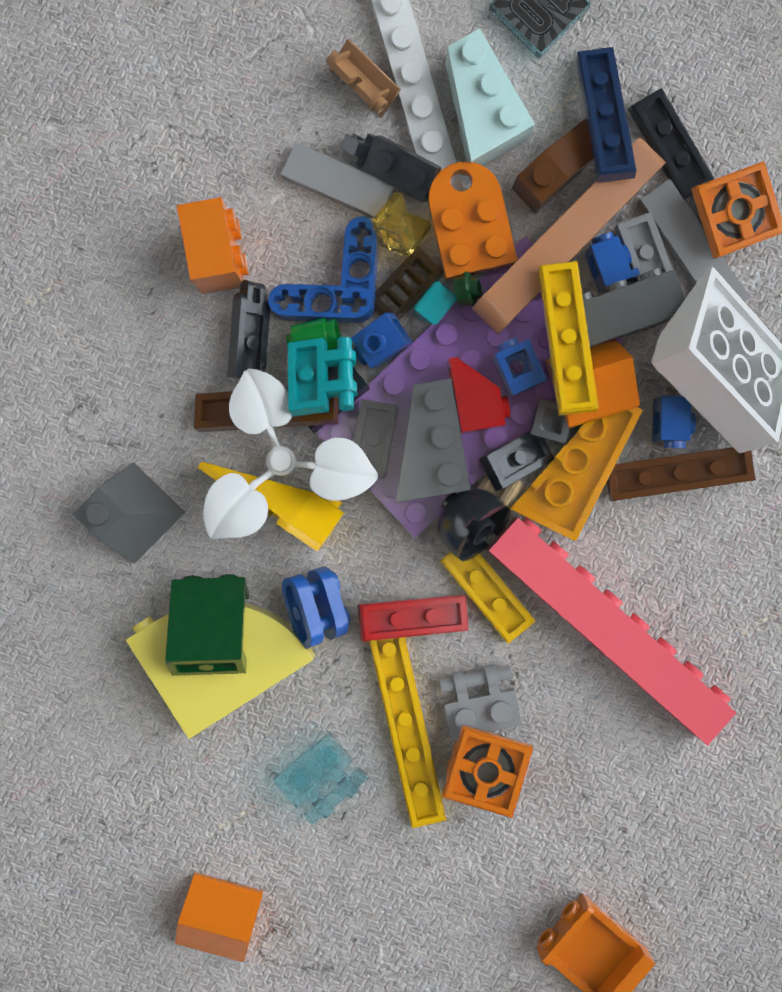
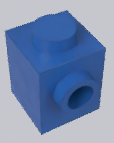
[351,313,413,369]

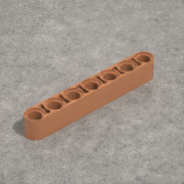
[472,137,666,335]

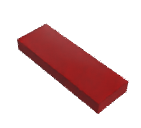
[358,594,469,642]

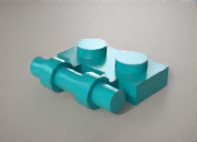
[288,337,357,416]

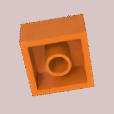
[176,197,249,294]

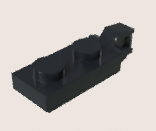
[341,133,442,203]

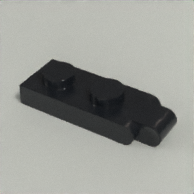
[227,280,270,379]

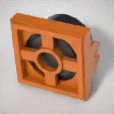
[691,161,782,259]
[441,724,534,818]

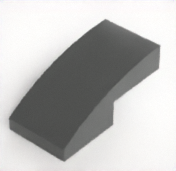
[529,399,583,445]

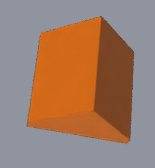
[545,339,640,428]
[175,872,264,963]

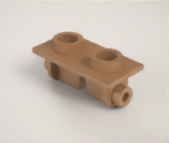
[326,39,401,118]

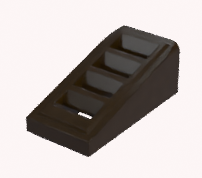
[374,247,444,320]

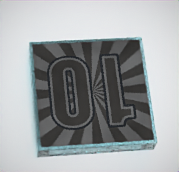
[489,0,591,60]

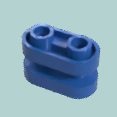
[282,566,351,649]

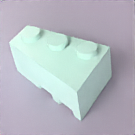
[445,28,535,166]

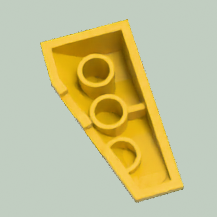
[197,461,345,551]

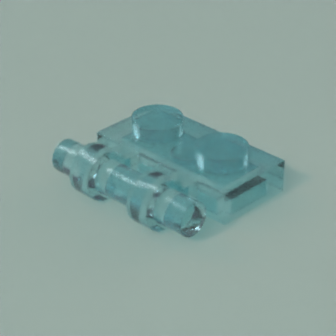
[273,731,368,825]

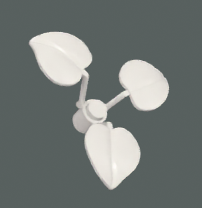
[204,369,378,539]

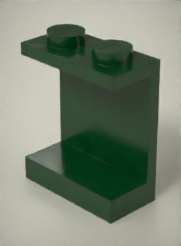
[165,574,249,676]

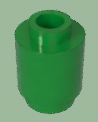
[286,317,342,350]

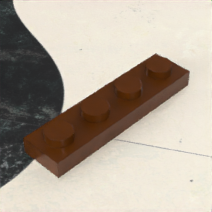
[194,387,338,432]
[607,447,756,501]

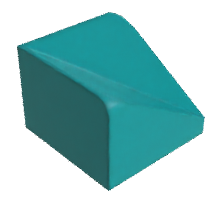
[413,281,457,325]

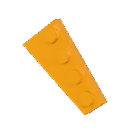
[510,407,643,542]

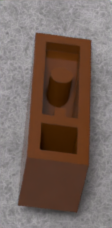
[512,118,594,214]

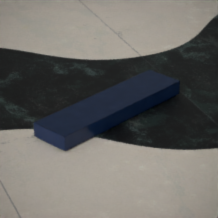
[576,47,637,183]

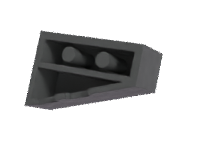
[396,378,470,503]

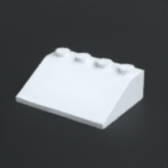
[651,267,782,453]

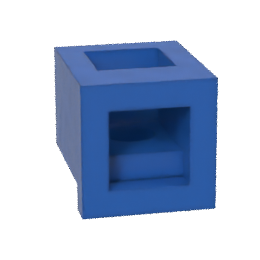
[584,232,640,293]
[492,337,547,398]
[652,396,696,449]

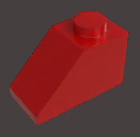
[447,357,510,434]

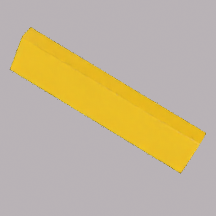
[538,261,599,416]

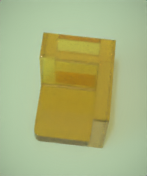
[371,192,432,257]

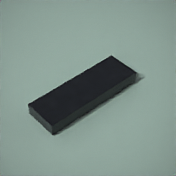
[628,88,715,200]

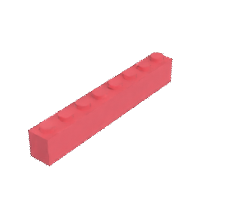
[486,517,736,746]

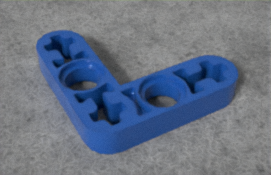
[268,216,379,323]

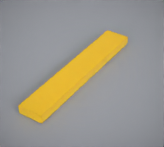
[369,637,447,828]

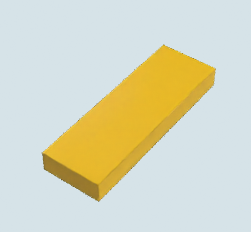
[440,552,536,644]

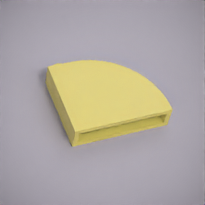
[126,602,315,739]

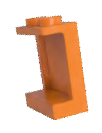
[536,893,656,992]

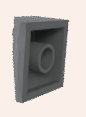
[72,462,185,564]

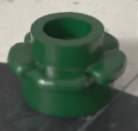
[454,271,483,307]

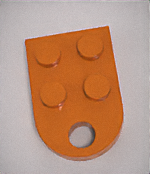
[428,161,518,281]

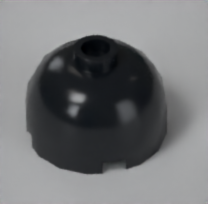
[438,488,511,561]

